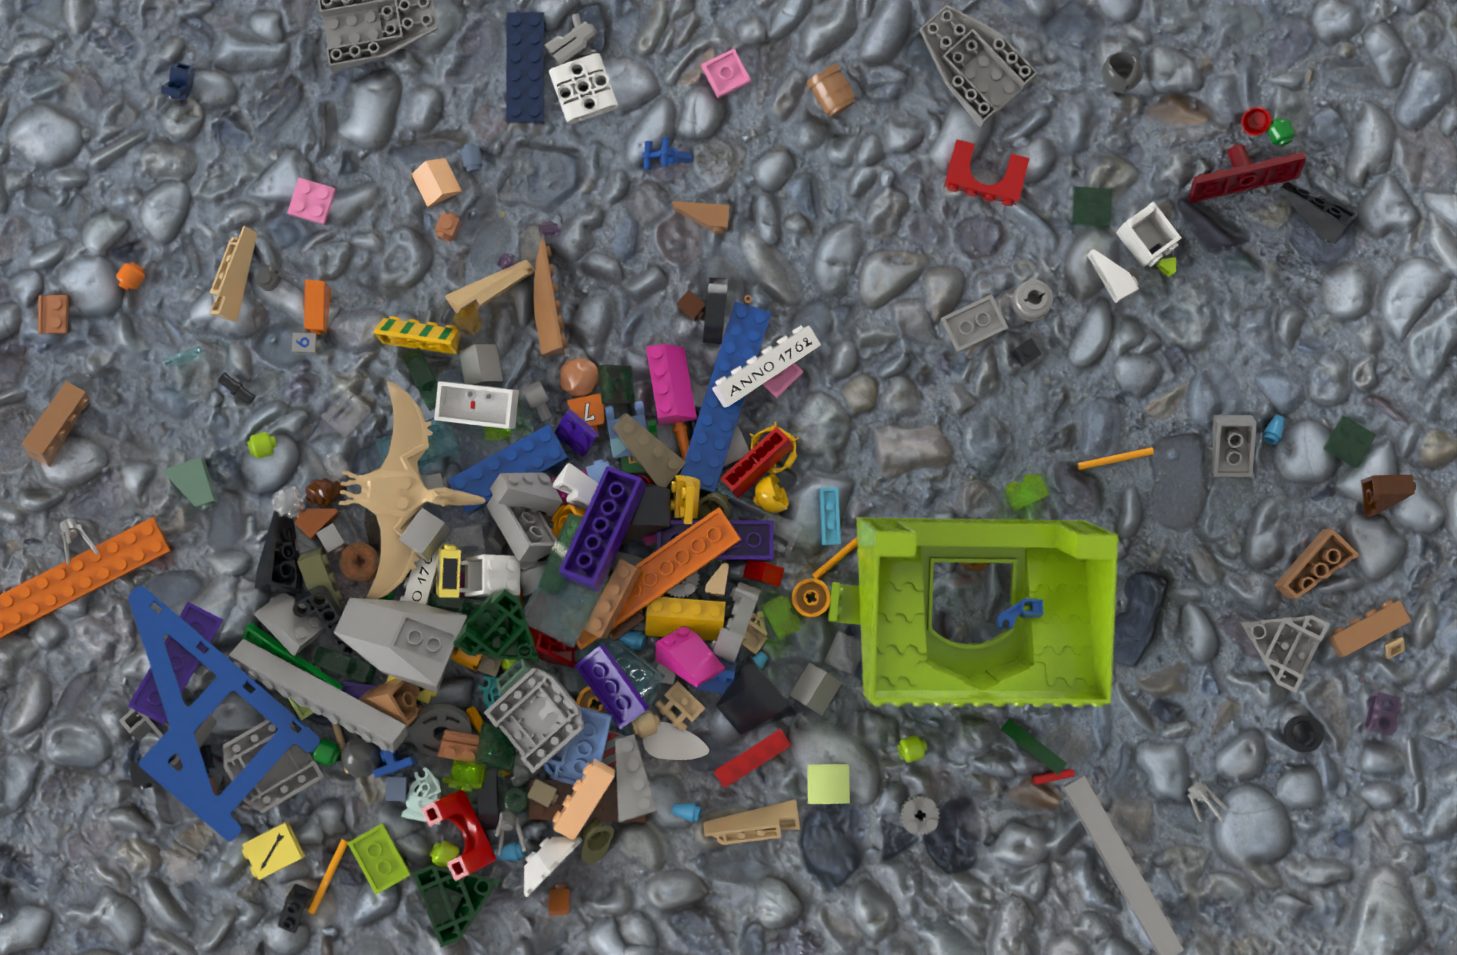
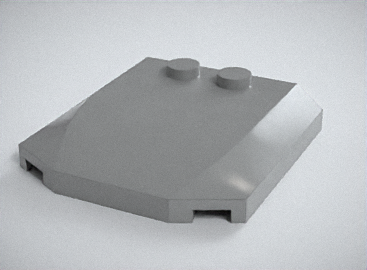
[484,667,585,773]
[223,719,324,814]

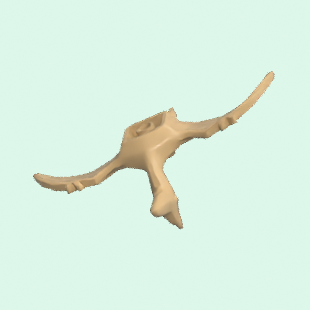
[339,381,485,599]

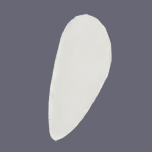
[643,722,709,760]

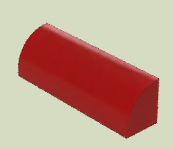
[720,427,794,499]

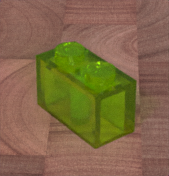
[1002,473,1050,512]
[761,595,801,641]

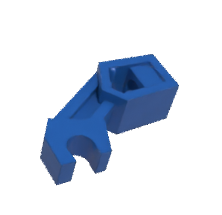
[996,598,1043,629]

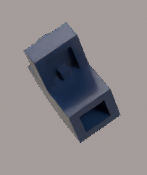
[161,62,195,100]

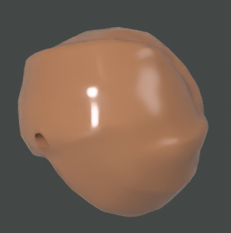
[560,358,601,397]

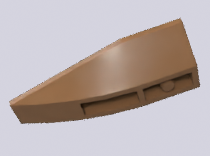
[534,240,568,358]

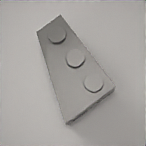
[490,472,563,517]

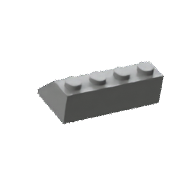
[486,496,560,562]

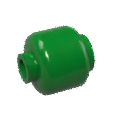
[1267,117,1295,147]
[312,738,342,767]

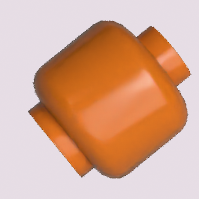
[116,261,146,291]

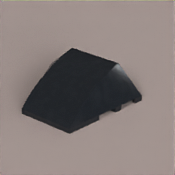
[619,482,671,548]
[716,655,797,735]

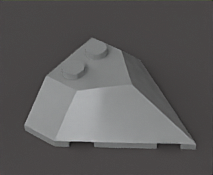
[1241,615,1330,693]

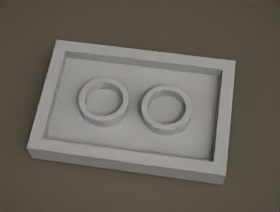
[940,294,1008,353]

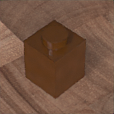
[676,290,706,322]

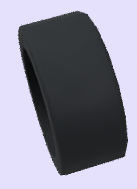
[1283,715,1324,752]

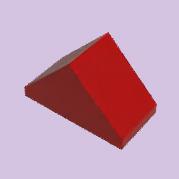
[743,560,784,587]

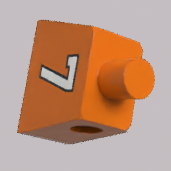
[567,393,605,439]

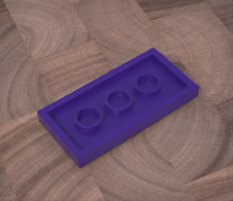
[575,643,649,729]

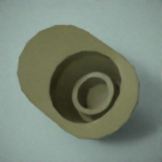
[692,492,730,520]
[581,819,614,863]

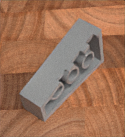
[615,734,657,823]

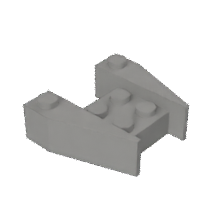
[710,582,761,665]
[119,687,217,771]

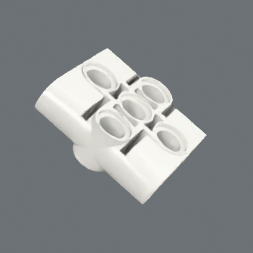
[549,53,619,124]

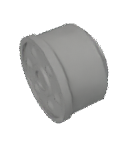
[1011,280,1053,322]
[520,561,562,598]

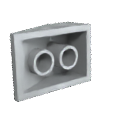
[1212,415,1257,477]
[254,593,326,656]

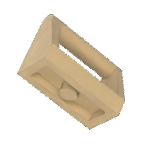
[705,563,729,597]

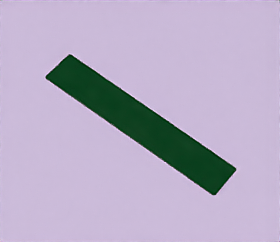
[1001,719,1067,774]

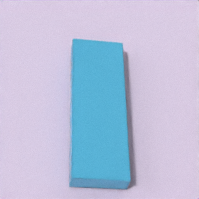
[819,487,841,546]

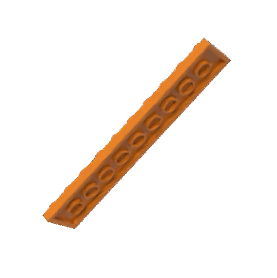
[560,507,741,650]
[0,517,172,639]

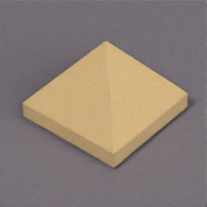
[1385,637,1405,659]

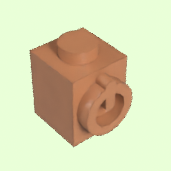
[435,212,462,243]

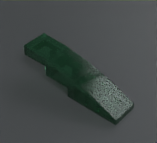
[539,513,583,593]

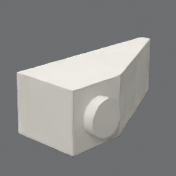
[1087,249,1139,304]

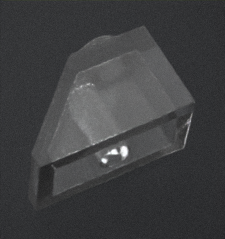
[159,849,202,888]

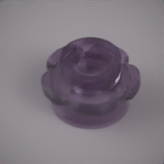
[497,253,516,270]

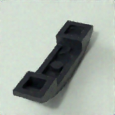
[477,751,501,830]

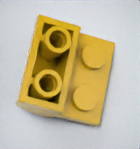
[671,475,700,524]

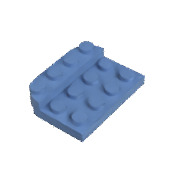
[544,706,613,785]

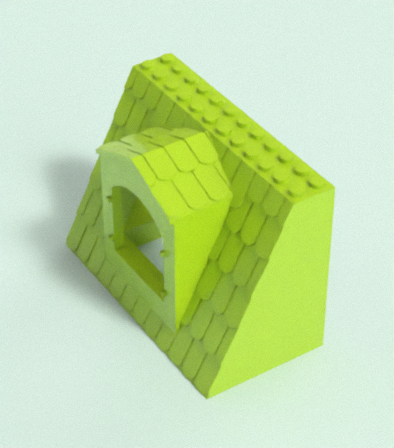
[856,517,1118,707]

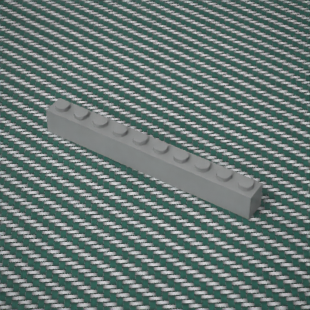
[229,639,407,753]
[1061,775,1184,955]

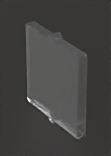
[824,631,862,675]

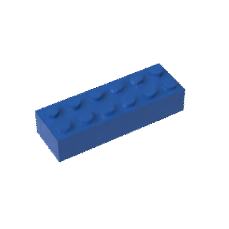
[448,424,569,516]

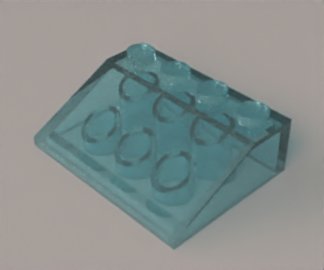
[523,551,610,648]

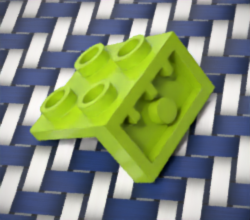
[828,582,861,625]

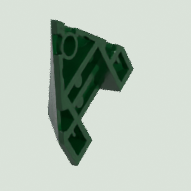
[453,588,540,663]
[412,865,501,948]

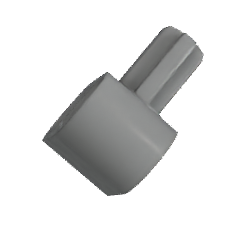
[523,381,552,421]

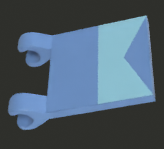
[604,401,647,458]

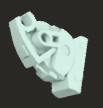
[401,767,442,825]

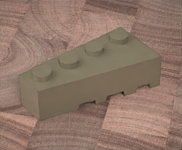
[611,414,686,488]

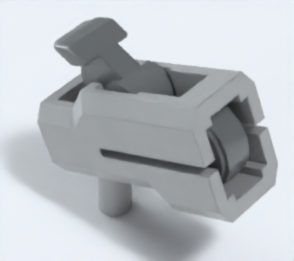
[545,14,597,66]

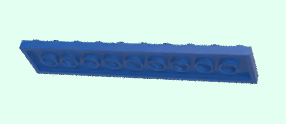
[680,301,772,493]

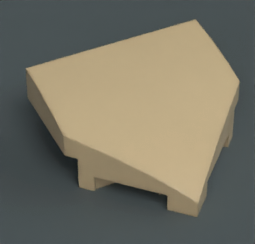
[741,611,768,656]

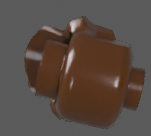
[305,478,347,507]

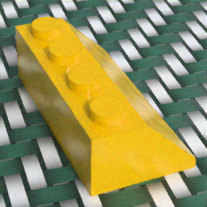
[645,597,725,641]

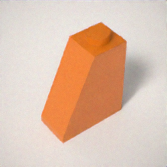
[304,279,332,336]

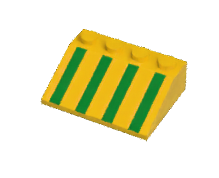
[373,316,461,355]

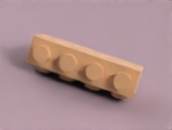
[552,758,615,841]

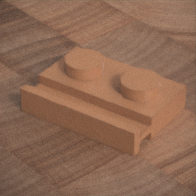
[38,295,69,334]
[438,729,483,763]

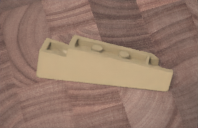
[209,226,257,322]
[445,260,535,314]
[704,800,800,845]

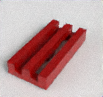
[1032,769,1075,785]

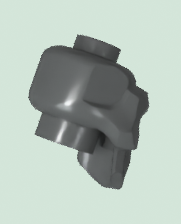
[510,751,539,789]

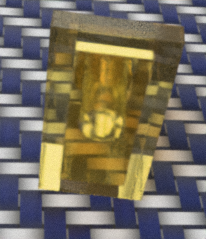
[451,304,483,336]

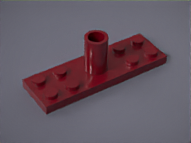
[1188,144,1306,203]

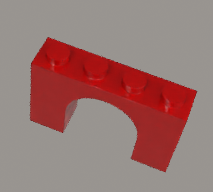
[943,139,1030,207]
[713,729,791,788]
[421,789,497,881]

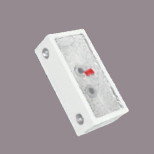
[434,381,519,429]

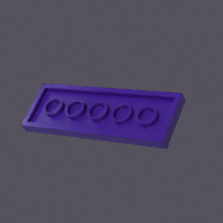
[128,602,223,725]

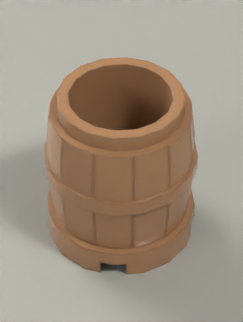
[806,63,856,117]

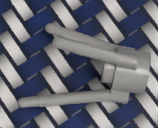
[60,519,99,565]
[1187,781,1228,823]
[495,810,526,857]

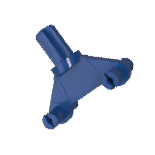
[642,137,692,170]

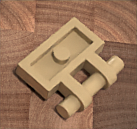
[655,681,705,732]

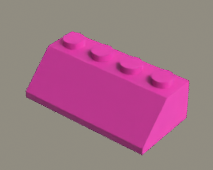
[646,344,697,426]

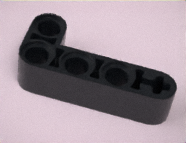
[293,585,356,657]

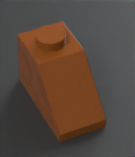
[294,508,341,540]
[548,884,571,915]

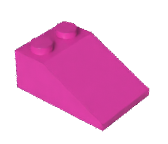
[656,626,725,687]

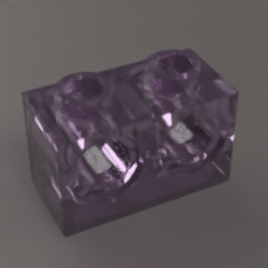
[1364,692,1402,736]

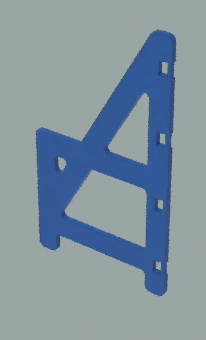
[128,586,320,841]

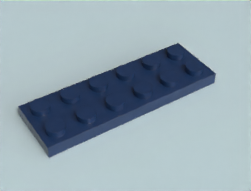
[506,12,544,123]

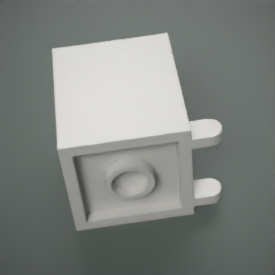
[1116,202,1181,268]
[459,554,520,597]

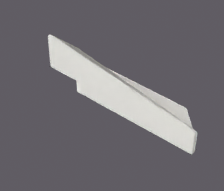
[552,463,598,510]

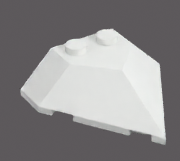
[524,836,583,897]

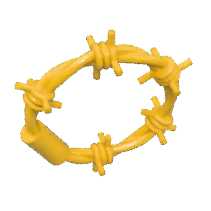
[749,421,800,474]

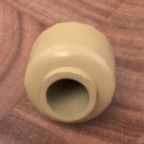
[630,710,660,738]

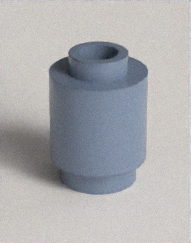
[461,144,482,173]

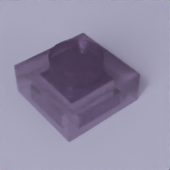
[538,221,559,237]

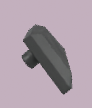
[485,519,508,554]

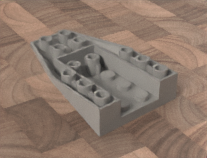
[318,0,438,73]
[919,5,1038,128]
[334,598,467,693]

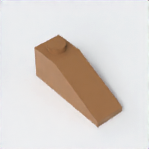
[672,201,729,234]

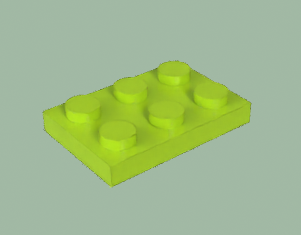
[348,823,411,895]

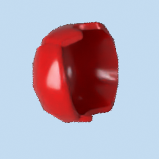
[1241,106,1272,136]

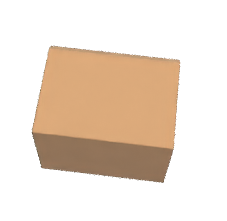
[412,158,462,208]

